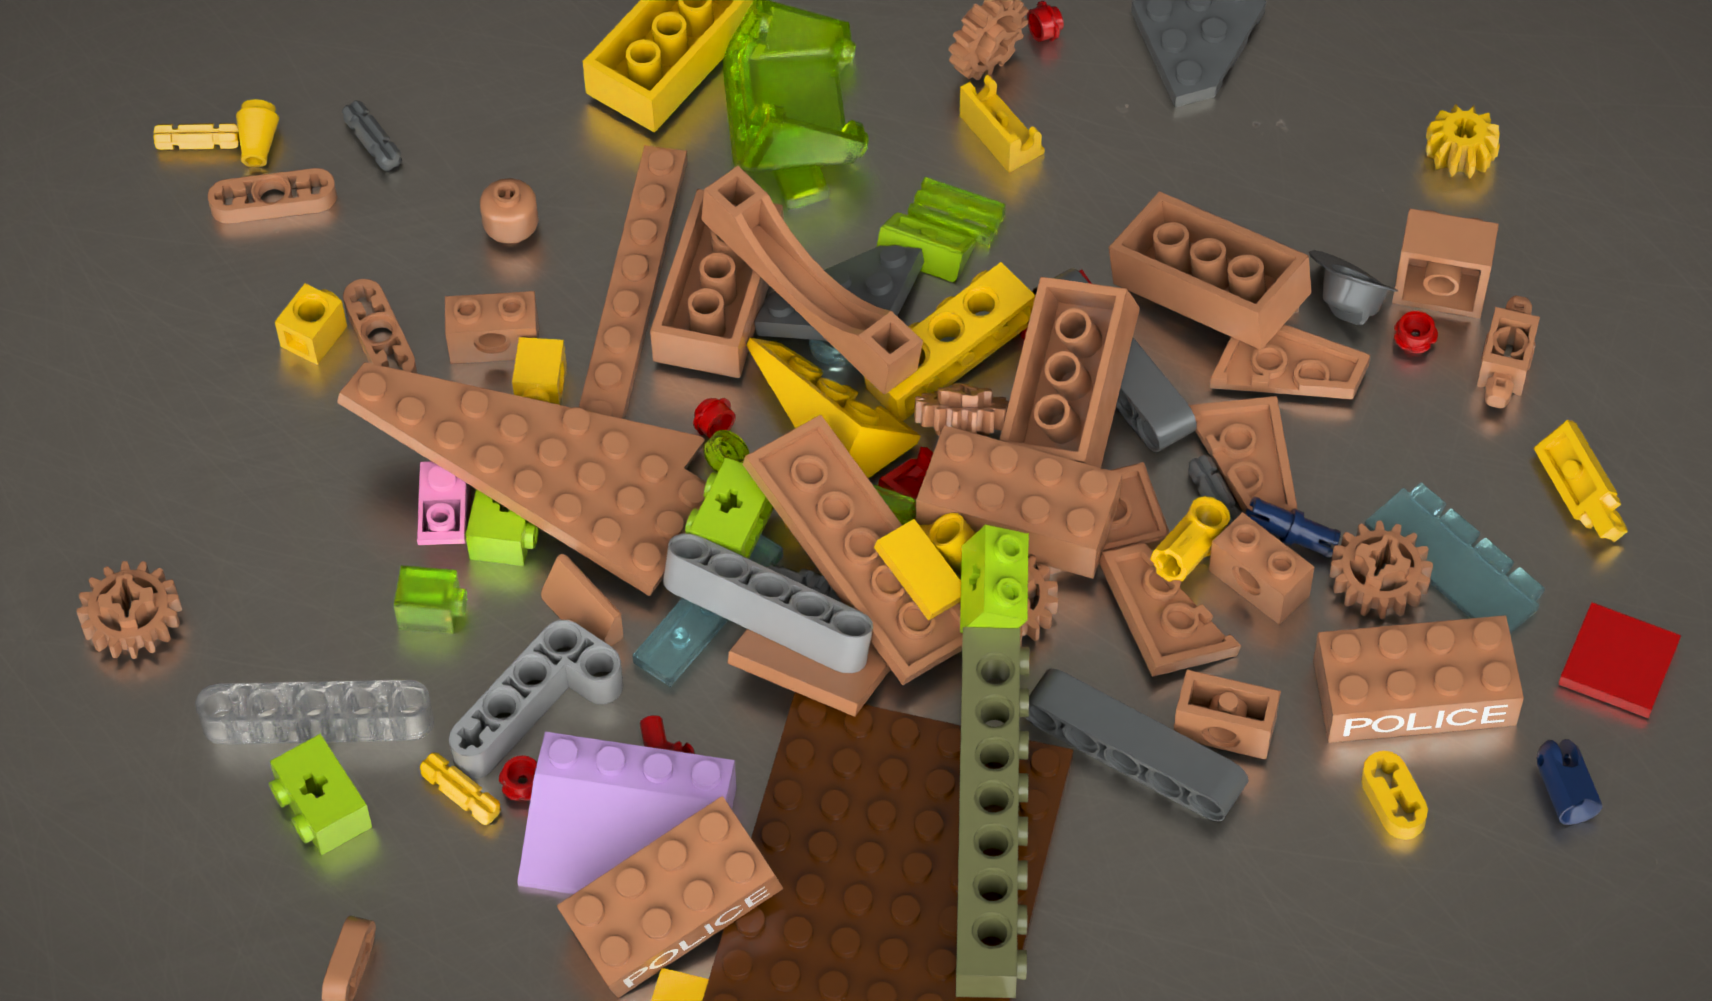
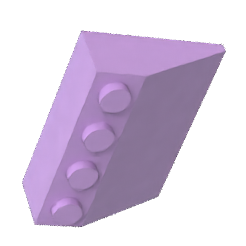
[517,731,737,894]

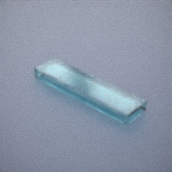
[632,534,783,687]

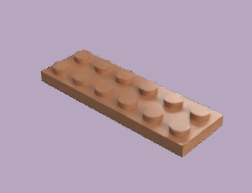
[743,415,963,685]

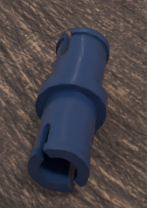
[1245,496,1341,558]

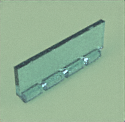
[1365,483,1545,634]

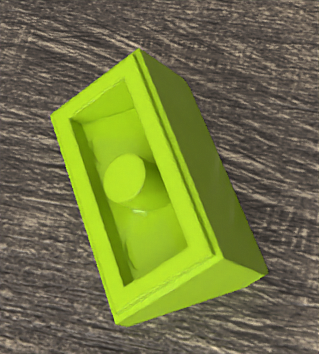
[876,212,976,282]

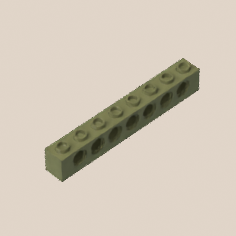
[956,627,1029,998]

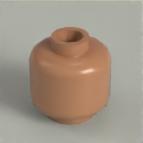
[479,178,539,244]

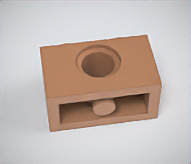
[445,291,539,364]
[1209,512,1314,625]
[1174,670,1281,760]

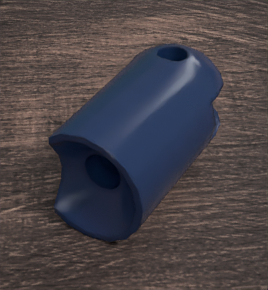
[1536,739,1603,825]

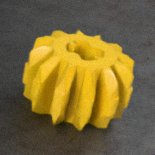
[1426,104,1500,179]

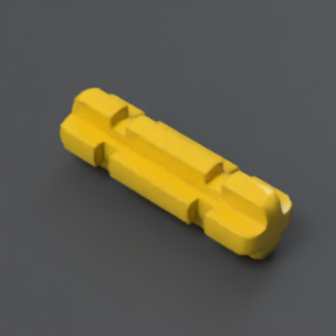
[153,123,240,150]
[419,752,501,825]

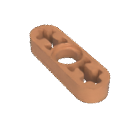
[208,168,337,224]
[343,279,417,373]

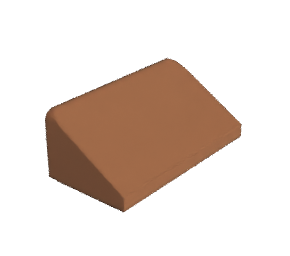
[541,553,623,647]

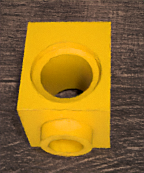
[275,283,347,365]
[512,337,567,405]

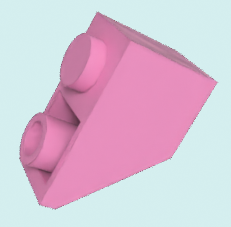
[417,461,471,545]

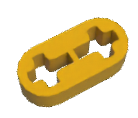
[1361,750,1428,840]

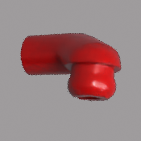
[639,715,695,754]

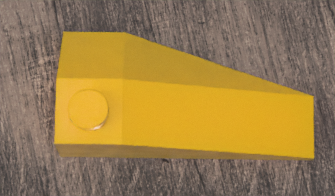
[746,338,921,479]

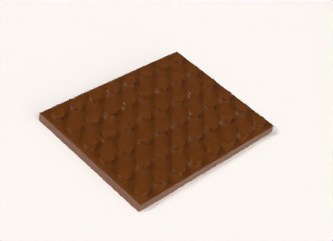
[702,692,1074,1001]

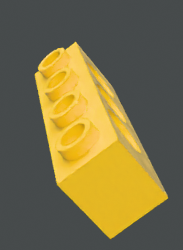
[864,262,1036,421]

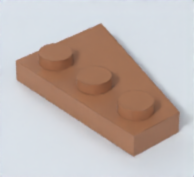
[1210,324,1371,399]
[1189,396,1298,514]
[1099,543,1241,677]

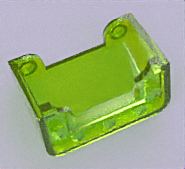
[723,0,869,173]

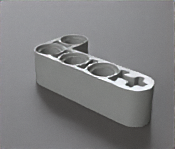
[449,620,623,779]

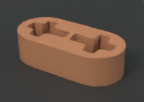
[322,915,376,1001]

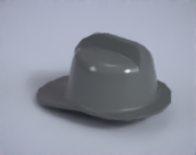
[1309,250,1398,325]

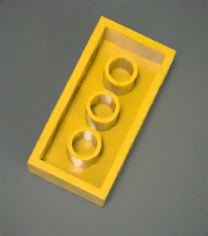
[582,0,757,133]

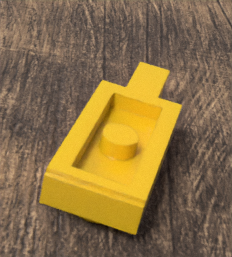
[1534,420,1628,542]

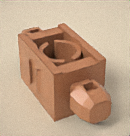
[1477,295,1540,408]

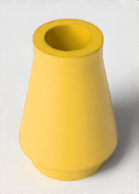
[236,99,279,167]

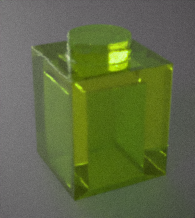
[393,565,467,634]

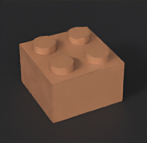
[1392,208,1499,319]

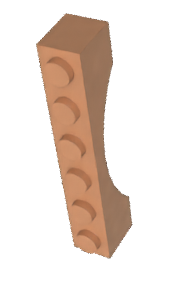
[701,166,923,395]

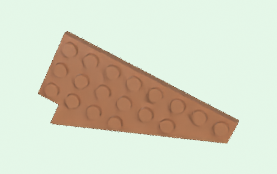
[337,362,706,596]

